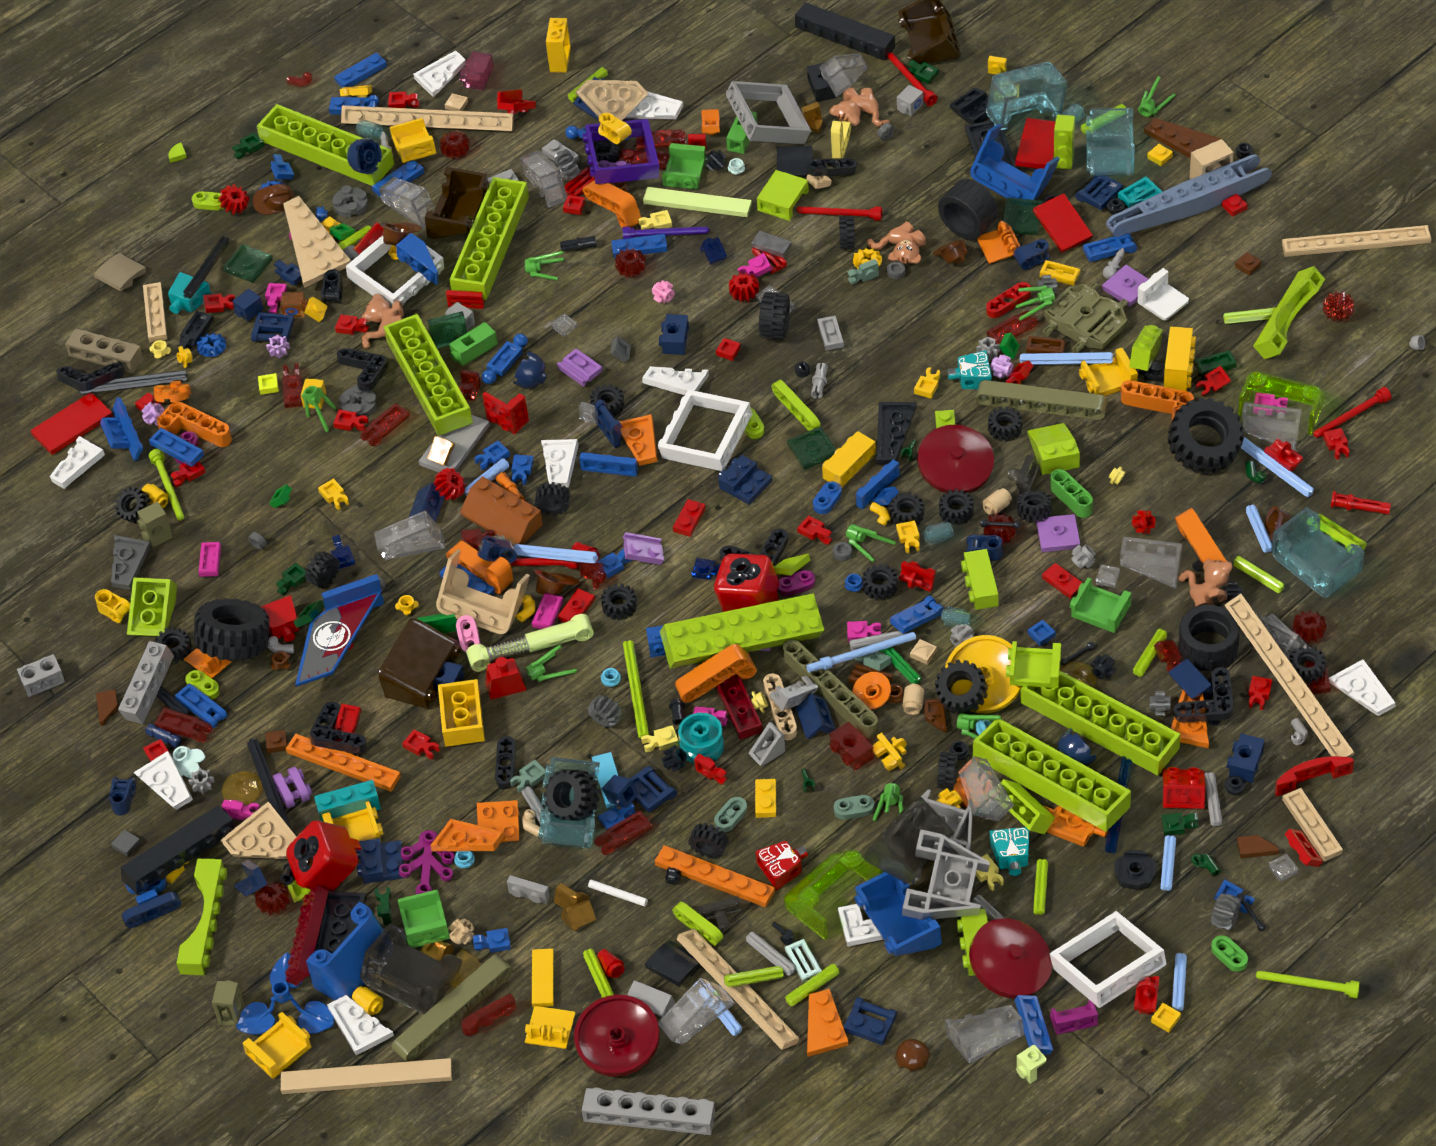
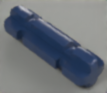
[145,723,182,748]

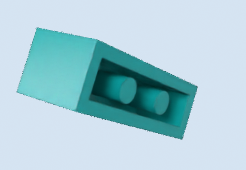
[314,780,381,822]

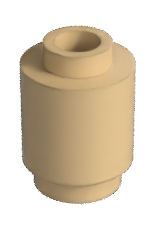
[983,488,1012,516]
[902,684,924,715]

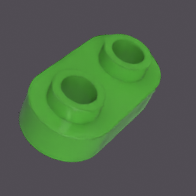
[1211,936,1248,972]

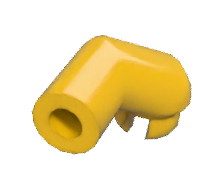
[870,502,891,526]
[516,595,536,622]

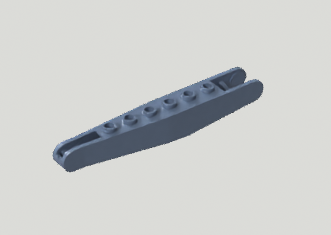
[1106,154,1272,237]

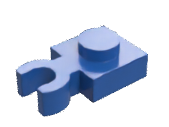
[474,441,510,470]
[511,455,534,485]
[1214,880,1254,914]

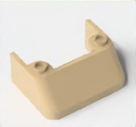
[436,549,530,634]

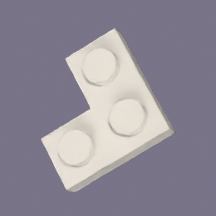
[838,904,883,947]

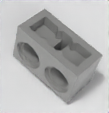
[17,654,65,697]

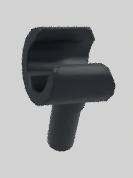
[772,922,794,946]

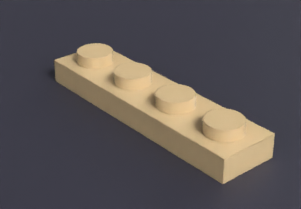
[143,282,167,342]
[1282,788,1343,862]

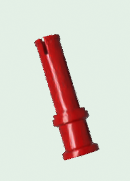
[1330,491,1391,515]

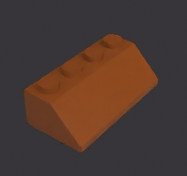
[460,476,543,546]

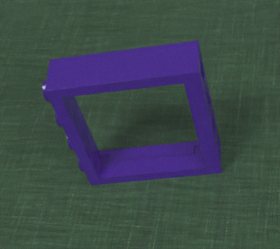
[582,119,659,184]

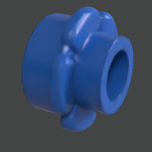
[316,206,328,222]
[845,574,863,592]

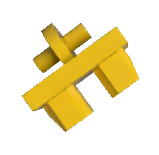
[871,732,907,771]

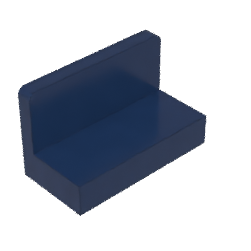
[408,482,444,524]
[1169,659,1213,700]
[796,694,836,739]
[234,859,268,896]

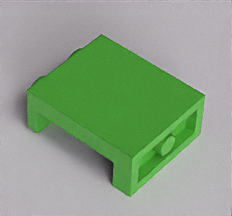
[662,143,706,189]
[1070,577,1132,633]
[398,890,450,949]

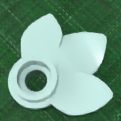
[173,746,205,779]

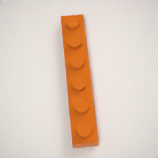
[286,734,401,792]
[655,845,775,908]

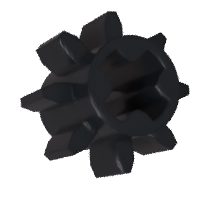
[705,149,727,171]
[1222,581,1242,603]
[1090,655,1117,679]
[662,745,687,772]

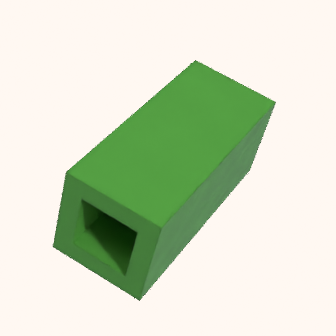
[726,111,758,154]
[449,322,498,366]

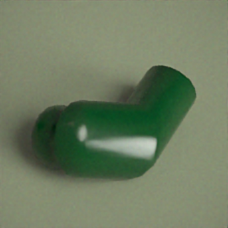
[1245,460,1267,484]
[1191,853,1221,876]

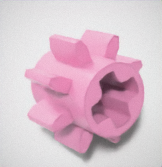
[652,280,675,304]

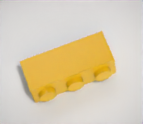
[822,431,876,488]

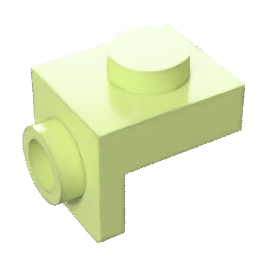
[1016,1045,1046,1084]

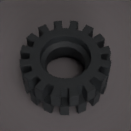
[588,140,620,163]
[839,216,855,249]
[590,384,625,418]
[988,406,1022,442]
[535,482,570,515]
[114,487,151,523]
[939,489,974,525]
[1017,490,1052,522]
[889,492,924,525]
[305,551,340,589]
[862,564,898,601]
[601,583,637,620]
[154,627,192,664]
[1289,645,1326,684]
[937,751,958,790]
[688,823,729,859]

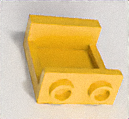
[390,118,436,163]
[1079,348,1138,396]
[322,801,384,851]
[242,1012,311,1079]

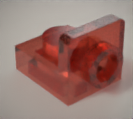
[459,370,481,401]
[579,562,606,589]

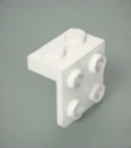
[1138,268,1189,321]

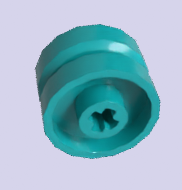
[678,713,724,764]

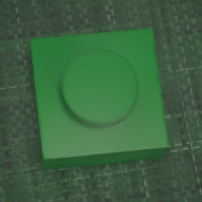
[329,223,355,241]
[999,333,1020,359]
[269,484,292,508]

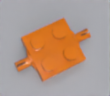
[1043,805,1108,847]

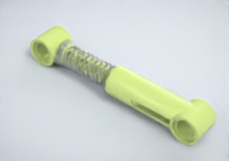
[466,614,594,672]

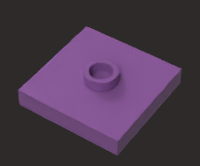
[1102,265,1149,307]
[1036,514,1080,552]

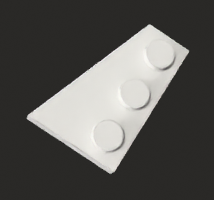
[413,51,466,97]
[624,91,683,119]
[643,366,709,395]
[50,436,105,489]
[541,439,579,488]
[1328,660,1396,716]
[134,751,193,810]
[327,995,394,1055]

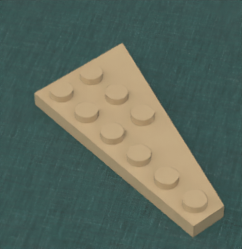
[283,196,351,288]

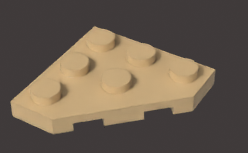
[575,80,649,121]
[221,802,296,859]

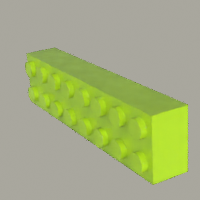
[257,104,394,186]
[450,177,529,300]
[383,314,473,436]
[660,593,824,669]
[1021,671,1181,776]
[973,719,1131,832]

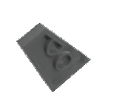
[111,535,151,590]

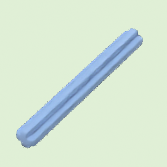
[1020,352,1113,365]
[1241,437,1314,497]
[514,544,598,563]

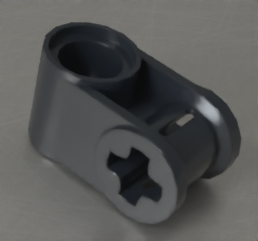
[321,269,343,303]

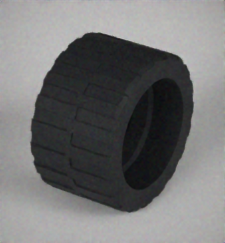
[938,179,999,240]
[1178,605,1240,671]

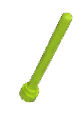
[149,449,184,521]
[1256,971,1360,999]

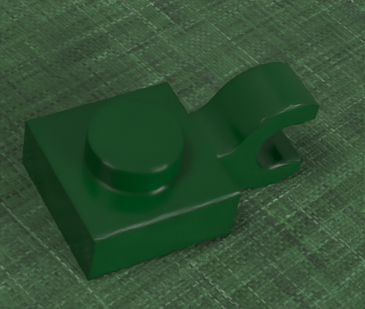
[907,60,939,85]
[232,132,265,159]
[276,563,307,595]
[1161,812,1198,836]
[375,887,392,925]

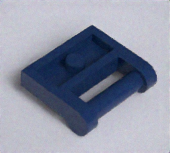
[1075,172,1123,210]
[251,312,294,343]
[594,400,622,448]
[630,766,677,813]
[843,997,898,1046]

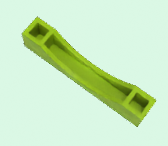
[1253,266,1325,359]
[176,859,227,975]

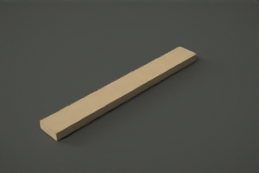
[1282,225,1431,257]
[677,929,799,1050]
[281,1058,452,1094]

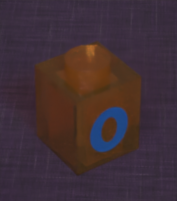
[280,292,308,318]

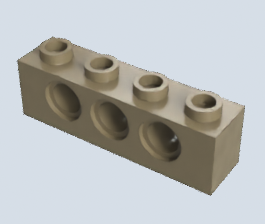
[65,328,143,373]

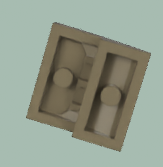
[94,253,146,291]

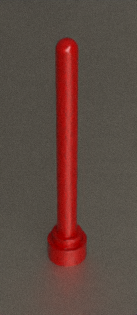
[887,52,938,106]
[796,206,883,221]
[1313,387,1392,438]
[494,558,579,569]

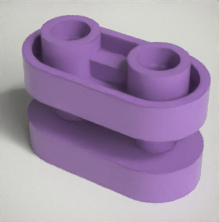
[272,766,312,809]

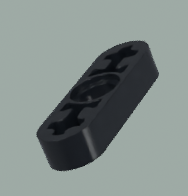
[806,158,857,176]
[495,736,516,790]

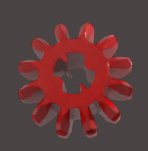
[218,184,249,215]
[729,272,759,302]
[433,468,466,501]

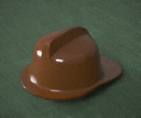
[253,184,295,215]
[380,222,422,246]
[933,239,967,264]
[1265,506,1293,541]
[534,570,579,595]

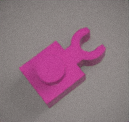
[738,253,772,278]
[1253,392,1288,414]
[847,621,881,642]

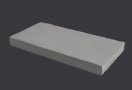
[419,415,490,473]

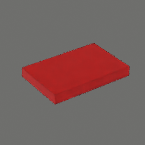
[1033,194,1093,253]

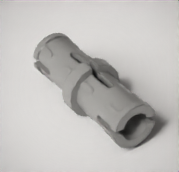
[811,363,828,399]

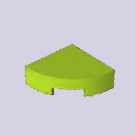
[169,143,187,163]

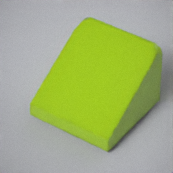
[286,880,310,903]

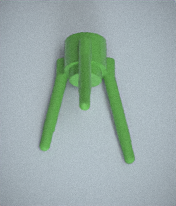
[1138,76,1176,117]
[525,251,564,280]
[1016,285,1055,320]
[302,386,337,432]
[846,524,896,562]
[525,645,577,682]
[957,713,1003,739]
[873,783,904,821]

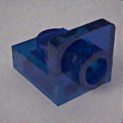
[700,237,727,265]

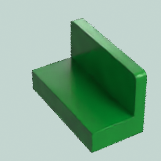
[417,613,457,633]

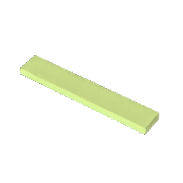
[643,187,752,217]

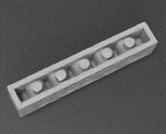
[582,1088,715,1135]

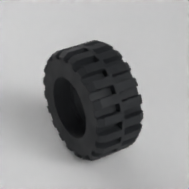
[1167,398,1244,474]
[193,598,270,661]

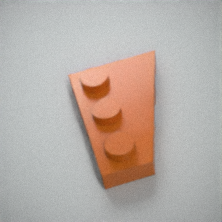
[620,415,658,466]
[1171,690,1209,748]
[430,819,504,851]
[807,989,848,1057]

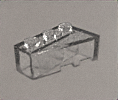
[819,53,868,97]
[379,177,435,229]
[374,510,445,560]
[658,978,735,1045]

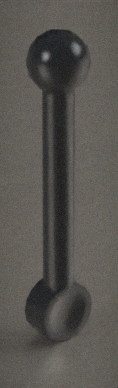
[980,519,1021,529]
[1060,642,1095,665]
[1236,893,1265,931]

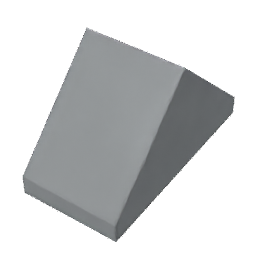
[748,722,785,766]

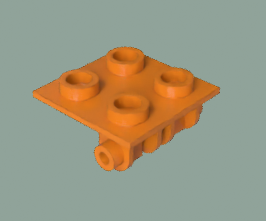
[977,221,1020,264]
[184,648,232,678]
[477,800,519,842]

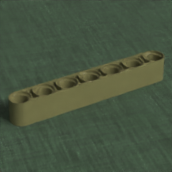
[976,380,1108,420]
[783,640,878,739]
[392,955,513,1062]

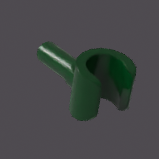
[901,440,917,461]
[801,769,815,793]

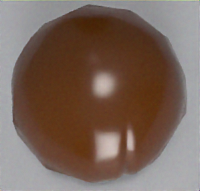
[895,1039,930,1072]

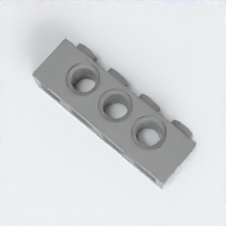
[118,641,174,724]

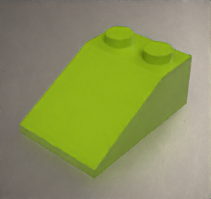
[1027,423,1080,475]
[127,578,177,637]

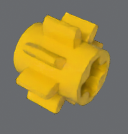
[936,788,962,808]

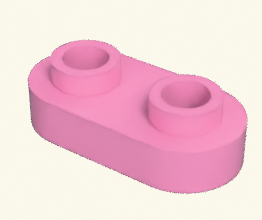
[456,615,481,653]

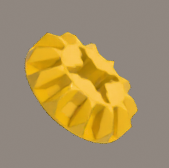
[853,248,882,269]

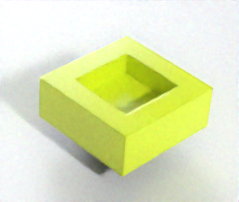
[258,373,279,395]

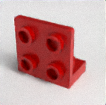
[482,392,529,435]
[1163,767,1205,809]

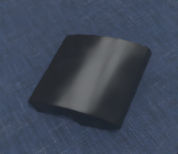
[949,87,1001,124]
[777,146,813,178]
[645,940,701,987]

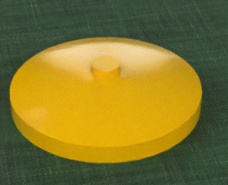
[945,635,1023,713]

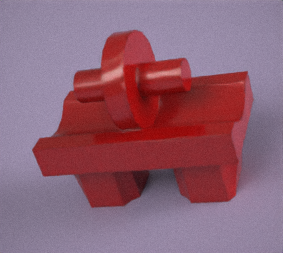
[1264,439,1303,472]
[899,561,936,592]
[1134,976,1159,1015]

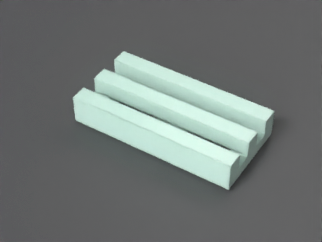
[785,939,822,983]

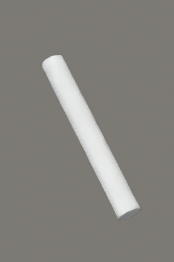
[588,880,648,907]

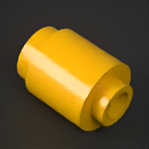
[142,484,168,508]
[352,986,383,1015]

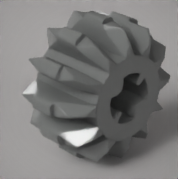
[553,149,580,181]
[588,695,622,728]
[1211,894,1241,930]

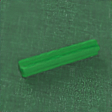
[880,647,921,684]

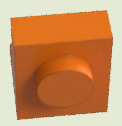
[701,109,720,135]

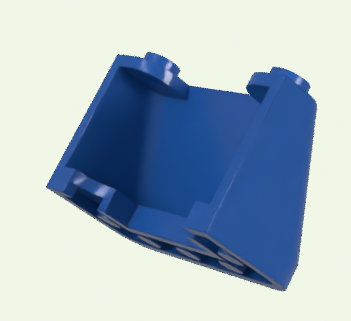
[854,865,942,956]
[306,901,394,1001]

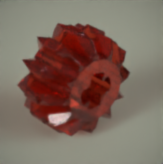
[440,130,470,159]
[615,248,646,278]
[1323,291,1355,322]
[983,512,1016,545]
[1292,609,1327,644]
[255,880,290,916]

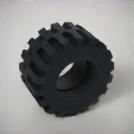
[759,292,790,340]
[935,660,988,714]
[544,769,600,821]

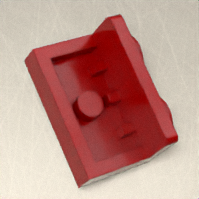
[497,89,536,114]

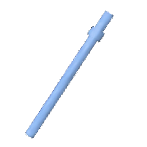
[806,632,916,672]

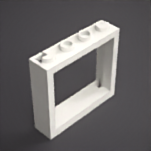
[346,235,444,308]
[658,390,752,471]
[1050,911,1166,1008]

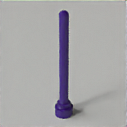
[623,226,709,239]

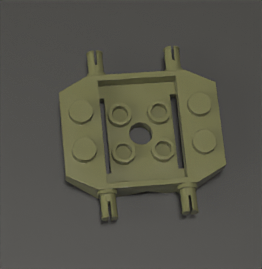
[1043,282,1128,353]

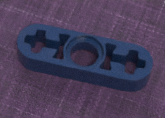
[122,892,181,928]

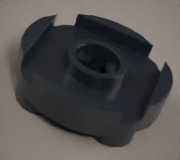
[1114,850,1157,889]

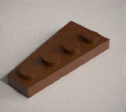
[1144,118,1223,158]

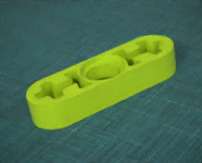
[672,902,723,946]

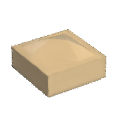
[445,93,468,111]
[807,175,832,189]
[910,639,937,665]

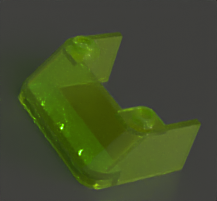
[1238,371,1326,435]
[784,850,882,940]

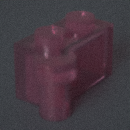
[460,51,494,90]

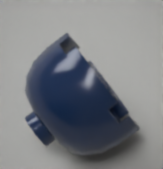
[347,138,382,174]
[513,351,547,389]
[1058,728,1097,766]

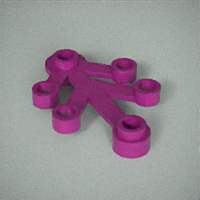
[399,830,454,895]

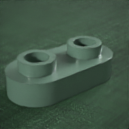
[834,795,874,820]
[714,797,747,832]

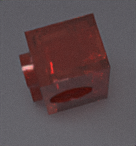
[829,721,874,771]

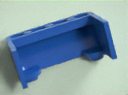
[970,124,1060,208]

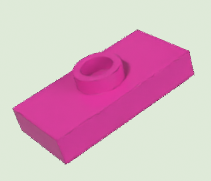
[198,542,221,577]
[532,593,563,629]

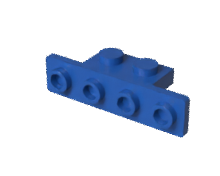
[100,398,143,461]

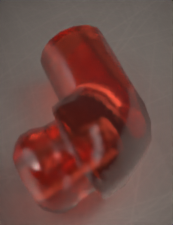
[287,72,313,87]

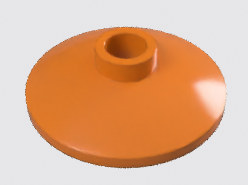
[852,672,891,710]

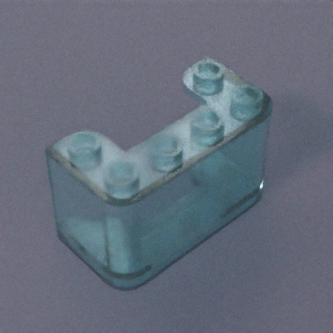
[986,62,1067,131]
[1086,108,1135,175]
[1272,507,1364,598]
[538,757,600,848]

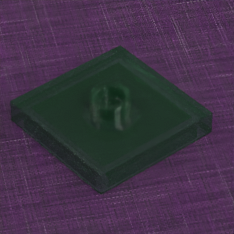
[1003,197,1043,236]
[222,244,273,283]
[427,311,467,348]
[787,426,836,470]

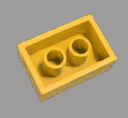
[1164,327,1196,391]
[438,679,485,747]

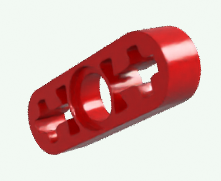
[986,282,1031,318]

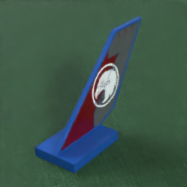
[295,574,384,687]

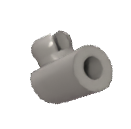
[267,636,294,654]
[1291,718,1308,745]

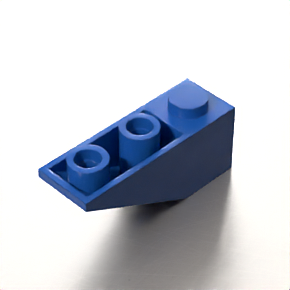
[396,233,439,285]

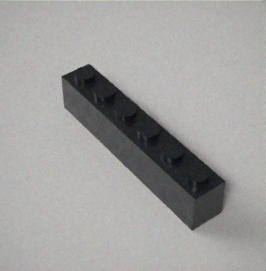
[795,2,895,61]
[120,805,234,894]

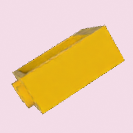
[546,18,571,73]

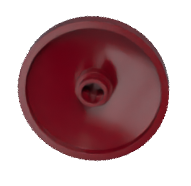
[917,425,994,494]
[969,918,1052,999]
[574,995,660,1077]

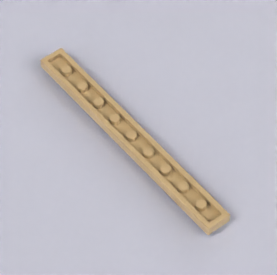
[341,106,514,131]
[1225,594,1355,758]

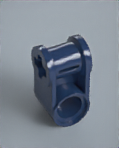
[1013,239,1050,270]
[966,535,1003,561]
[477,536,517,564]
[109,777,136,816]

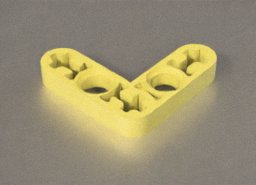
[831,121,851,158]

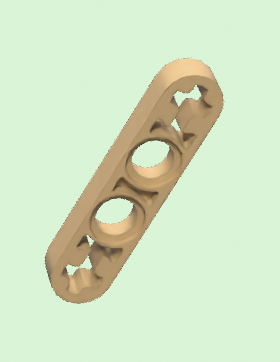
[763,674,797,740]

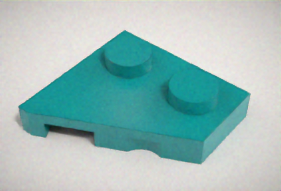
[1118,176,1163,208]

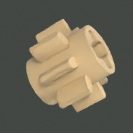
[448,919,475,945]

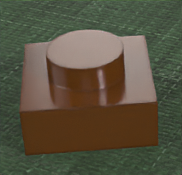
[1235,252,1261,276]
[265,730,287,753]

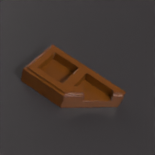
[96,690,119,726]
[923,699,947,733]
[1237,835,1279,858]

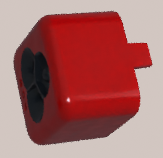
[714,554,779,612]
[286,820,362,891]

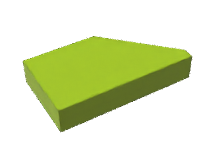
[774,554,810,576]

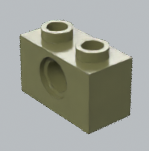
[137,502,173,548]
[212,980,245,1026]

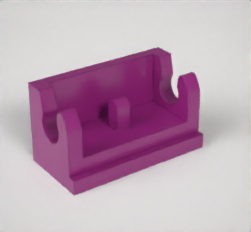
[1050,1000,1098,1035]

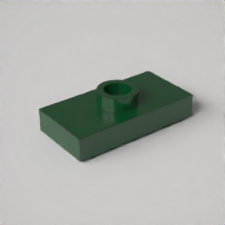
[1194,350,1237,378]
[294,600,324,628]

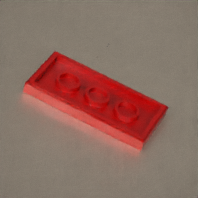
[1015,118,1056,169]
[30,392,113,455]

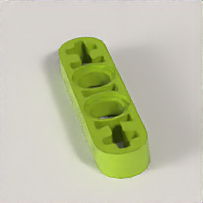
[771,380,821,433]

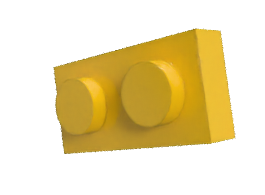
[755,779,776,818]

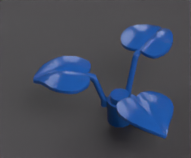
[236,953,334,1035]

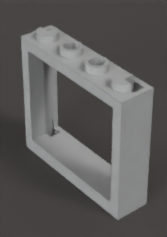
[726,81,811,144]

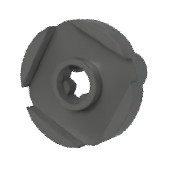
[332,185,368,218]
[339,384,377,417]

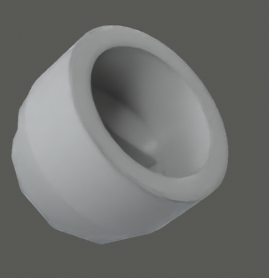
[1409,335,1425,350]

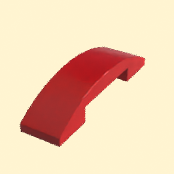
[1275,756,1354,796]

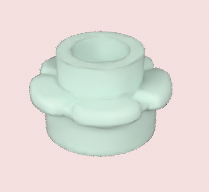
[728,158,745,175]

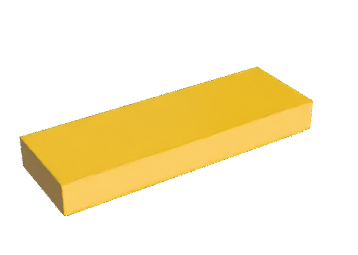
[532,949,554,1007]

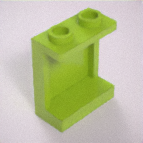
[757,170,809,221]
[1006,641,1061,688]

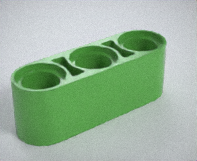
[1051,469,1093,518]

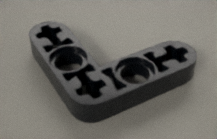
[337,348,388,391]
[56,362,125,391]
[719,529,788,567]
[1174,667,1233,723]
[310,702,366,754]

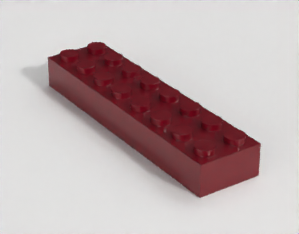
[715,674,763,740]
[285,885,329,986]

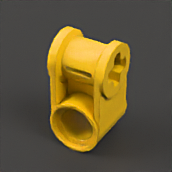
[598,113,632,144]
[95,589,130,623]

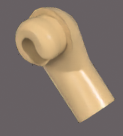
[522,809,544,837]

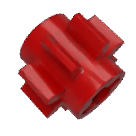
[1132,510,1156,534]

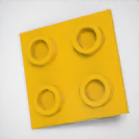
[525,1006,576,1049]

